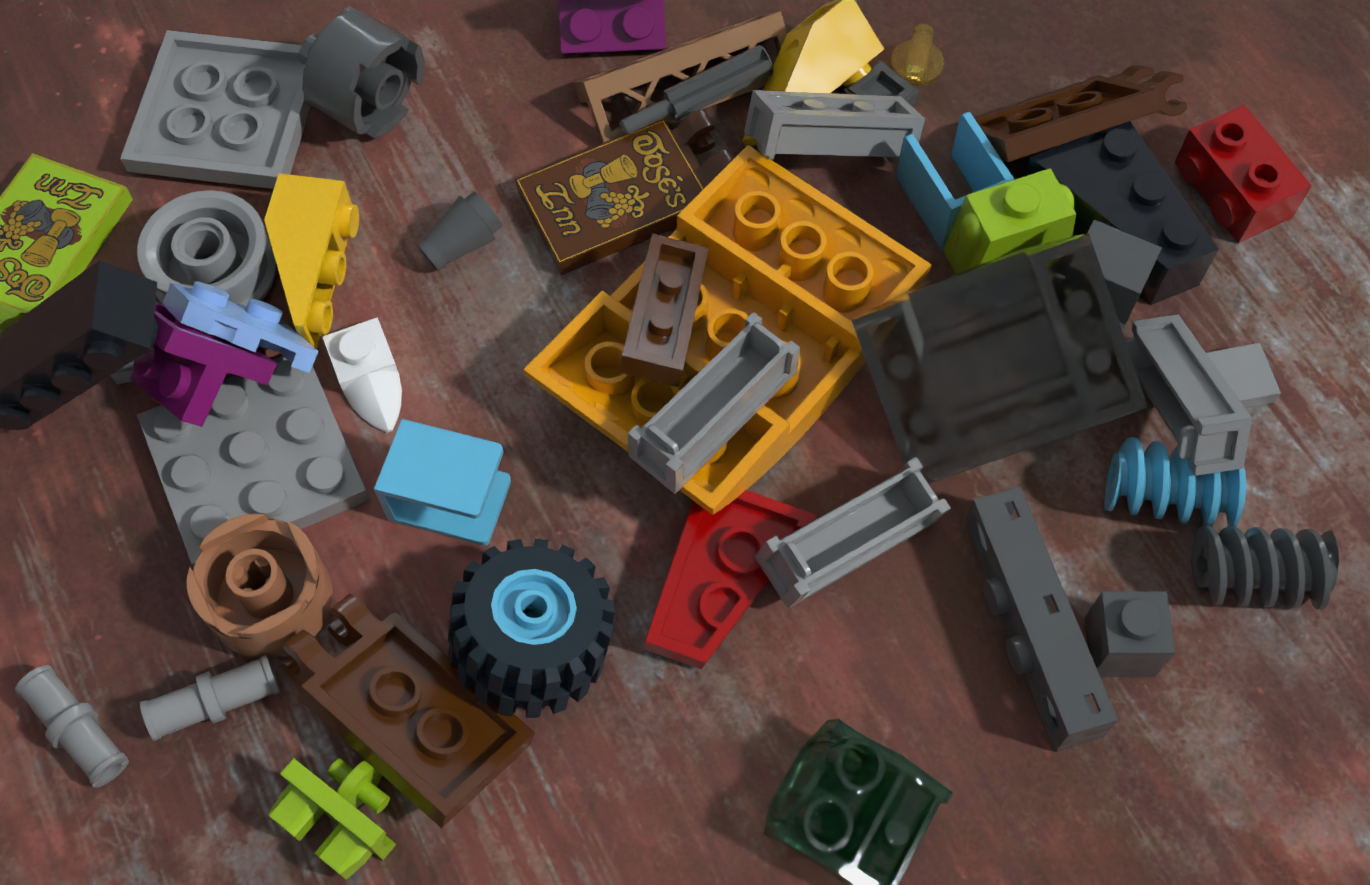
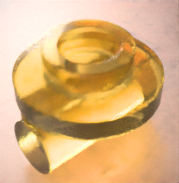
[890,24,944,86]

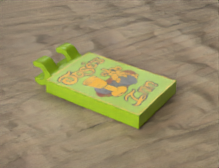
[0,153,133,332]

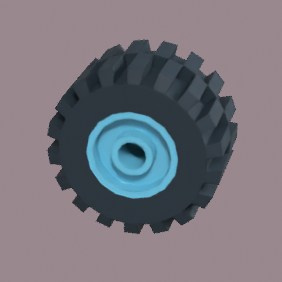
[448,539,615,718]

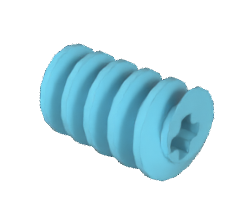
[1104,437,1246,527]

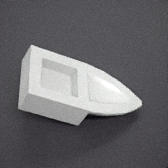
[323,317,402,433]

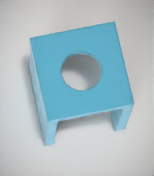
[896,112,1015,250]
[374,419,511,546]

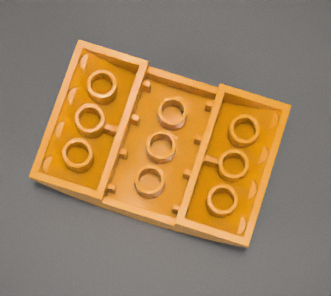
[523,145,932,515]

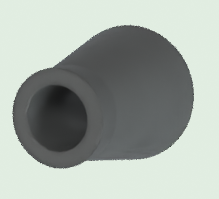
[417,191,502,271]

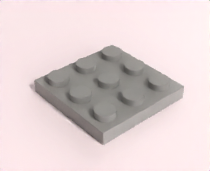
[120,30,311,189]
[137,356,370,567]

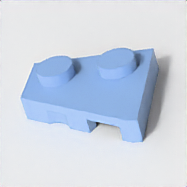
[163,282,318,373]

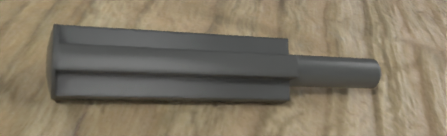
[619,45,774,135]

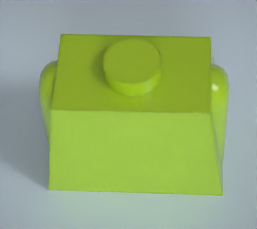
[943,168,1076,294]

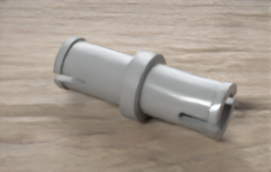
[140,655,281,741]
[15,665,129,788]

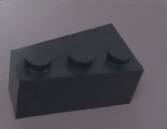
[1024,121,1219,305]

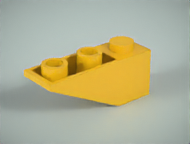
[742,0,884,146]
[264,173,359,350]

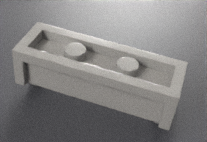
[744,90,925,163]
[628,312,800,494]
[1122,314,1253,476]
[754,457,951,609]

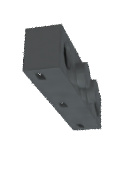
[964,487,1118,752]

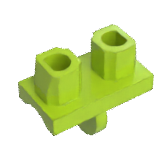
[268,758,396,880]

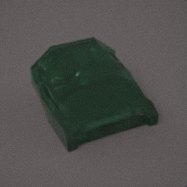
[763,719,953,885]

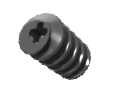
[1191,525,1339,610]

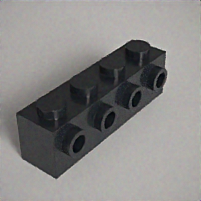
[0,260,158,430]

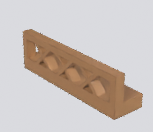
[573,11,787,144]

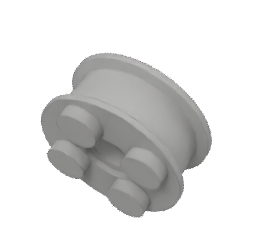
[137,190,277,306]

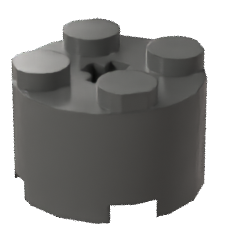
[299,6,425,138]

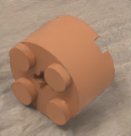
[186,514,333,661]

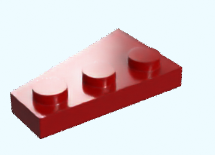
[642,489,818,670]

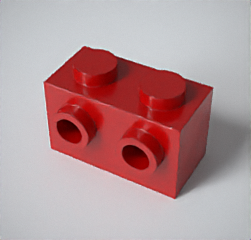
[1174,104,1312,244]

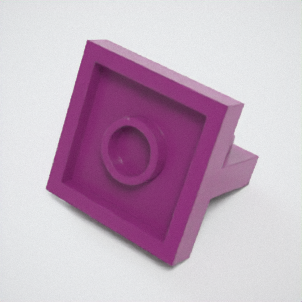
[558,0,666,54]
[130,302,277,427]

